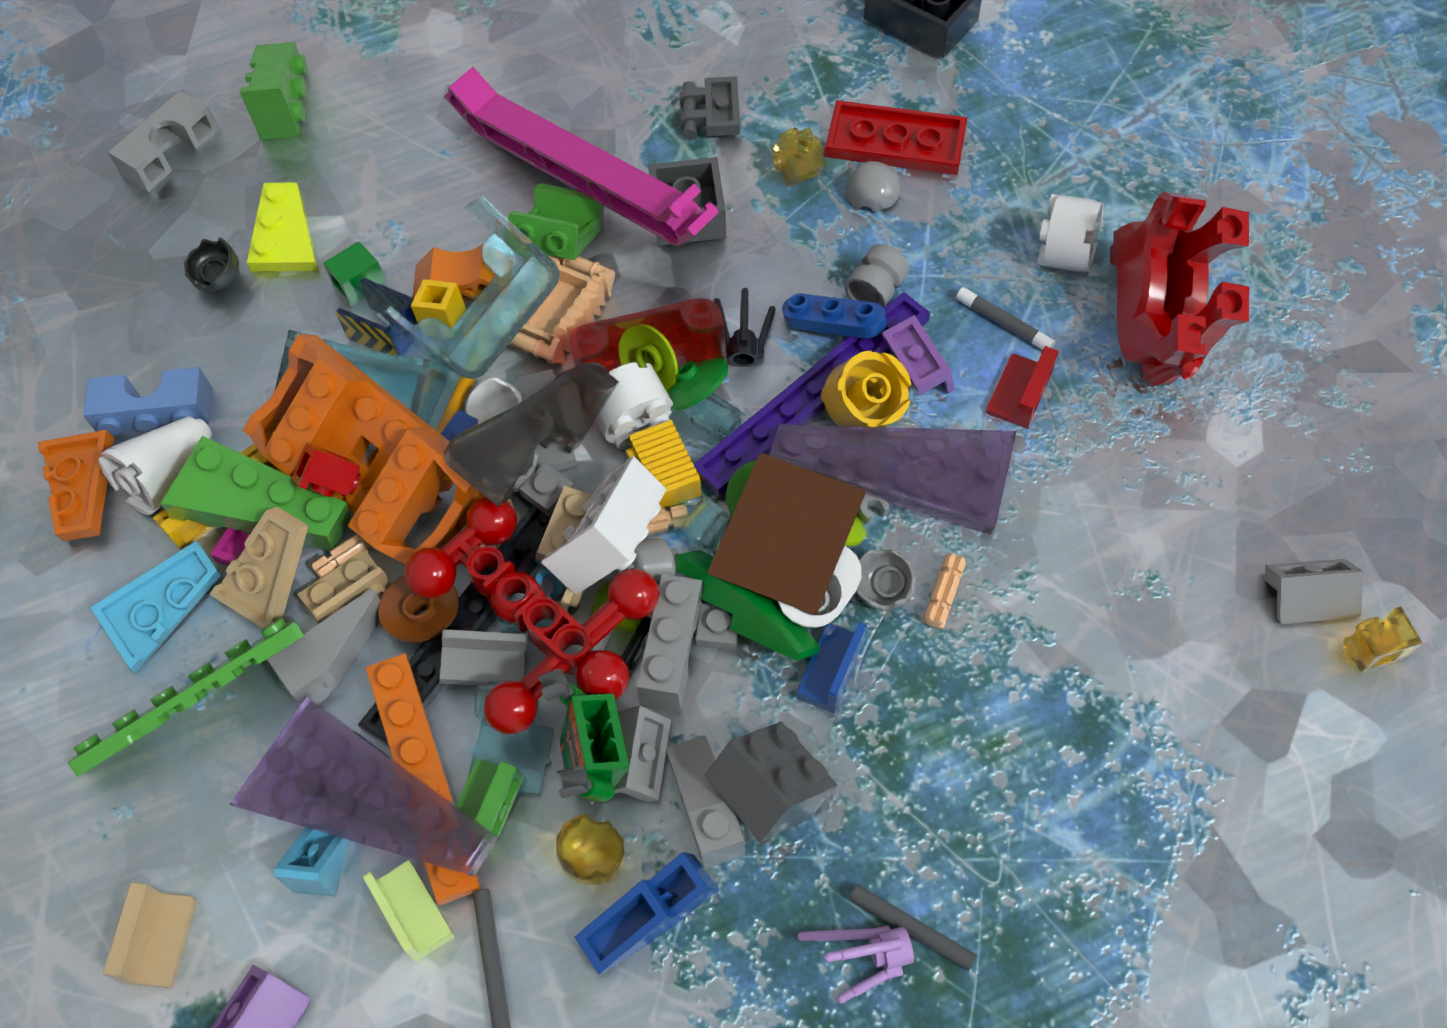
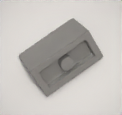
[1265,559,1363,624]
[439,630,527,686]
[615,705,671,803]

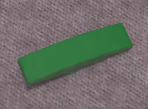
[675,550,820,661]

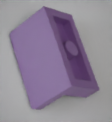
[882,315,954,395]
[211,965,310,1028]

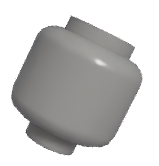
[627,538,678,587]

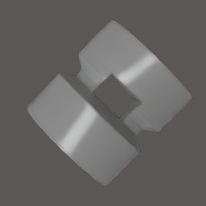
[844,244,909,308]

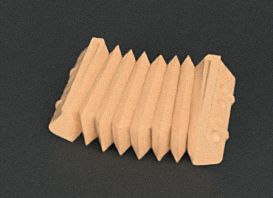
[490,254,615,365]

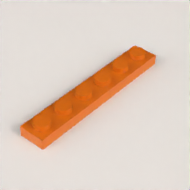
[365,653,482,906]

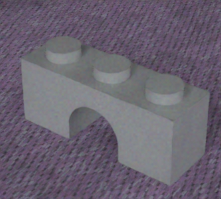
[108,90,219,192]
[636,574,704,712]

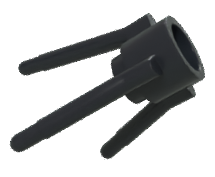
[714,288,776,367]

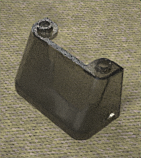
[444,362,619,507]

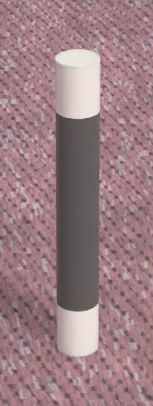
[956,287,1056,350]

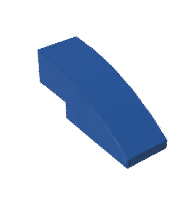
[574,852,719,975]

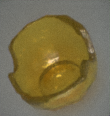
[556,814,625,885]

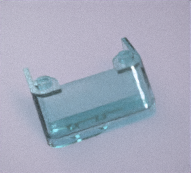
[375,196,559,379]

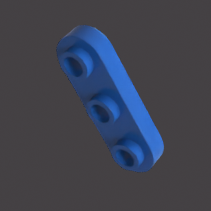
[782,293,887,338]

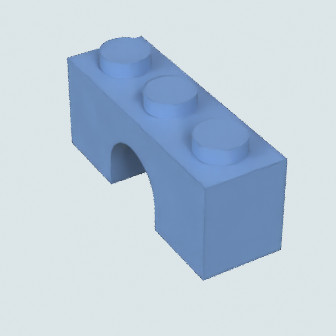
[83,367,212,436]

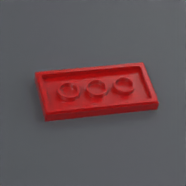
[824,100,968,175]

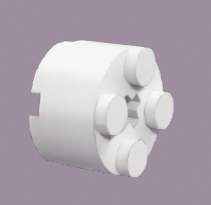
[1038,194,1103,272]
[585,362,673,450]

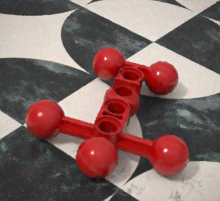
[404,495,660,735]

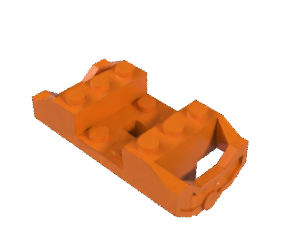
[242,334,491,565]

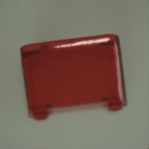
[570,298,727,410]

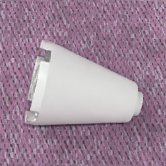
[98,416,212,515]

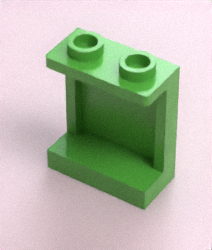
[508,183,604,260]

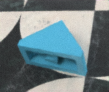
[274,824,350,897]

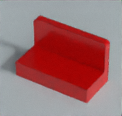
[986,346,1059,429]

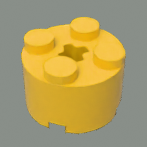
[821,351,911,436]

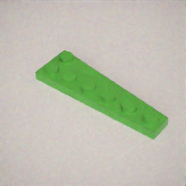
[68,616,304,777]

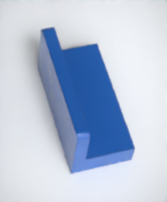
[796,622,867,714]

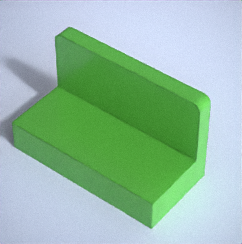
[456,759,525,857]

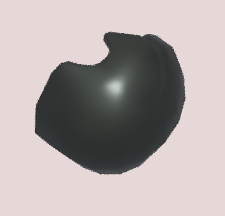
[184,237,239,292]

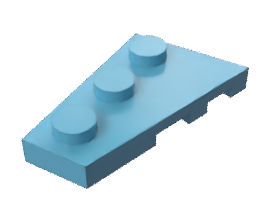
[90,541,221,674]

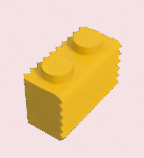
[625,419,702,509]

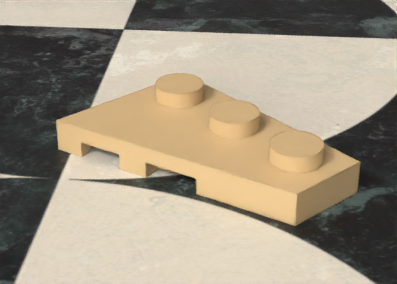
[209,507,309,628]

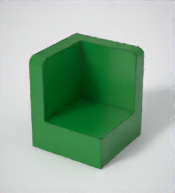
[323,242,386,306]

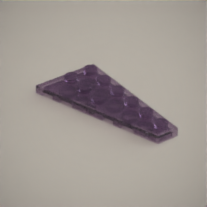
[770,424,1017,535]
[229,697,499,876]

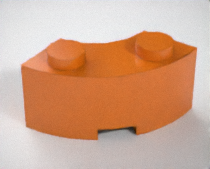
[412,244,514,306]

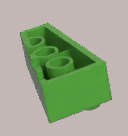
[160,436,352,550]

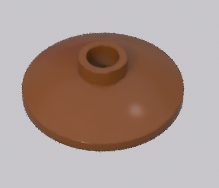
[378,575,459,642]

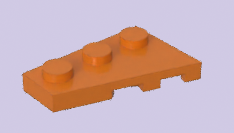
[38,430,115,541]

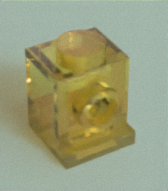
[1343,606,1422,673]

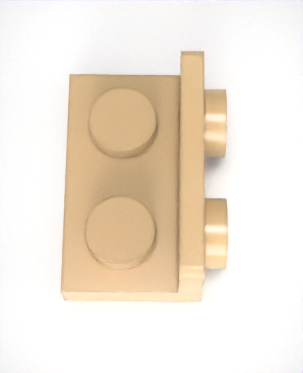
[297,549,391,624]

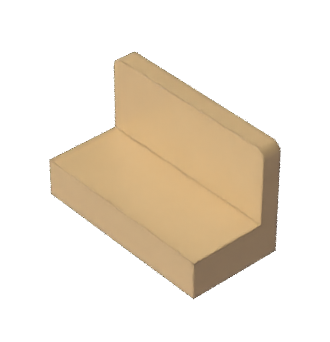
[103,882,197,988]

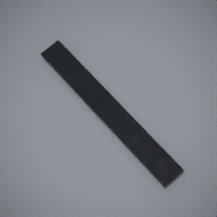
[358,505,552,748]

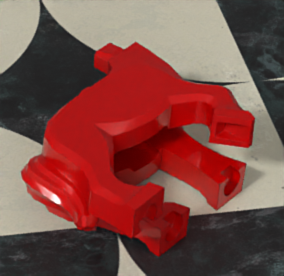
[1110,191,1249,387]

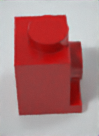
[291,442,361,497]

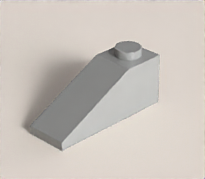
[267,588,381,710]
[666,735,745,869]

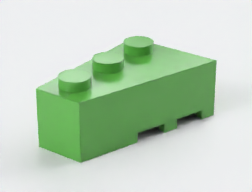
[240,42,308,140]

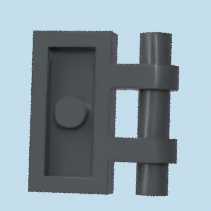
[679,76,740,139]

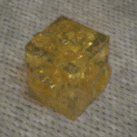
[772,127,826,187]

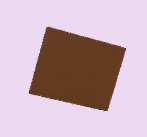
[708,453,866,615]

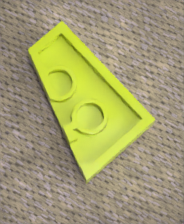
[246,182,319,272]

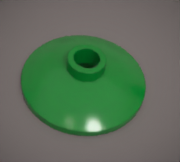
[667,357,728,411]

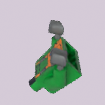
[538,668,630,802]

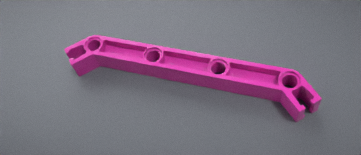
[444,67,719,246]

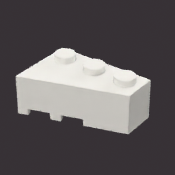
[541,456,666,595]

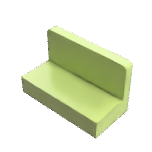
[362,860,455,963]

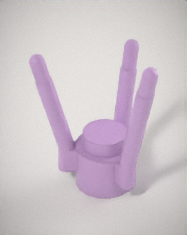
[797,925,914,1004]

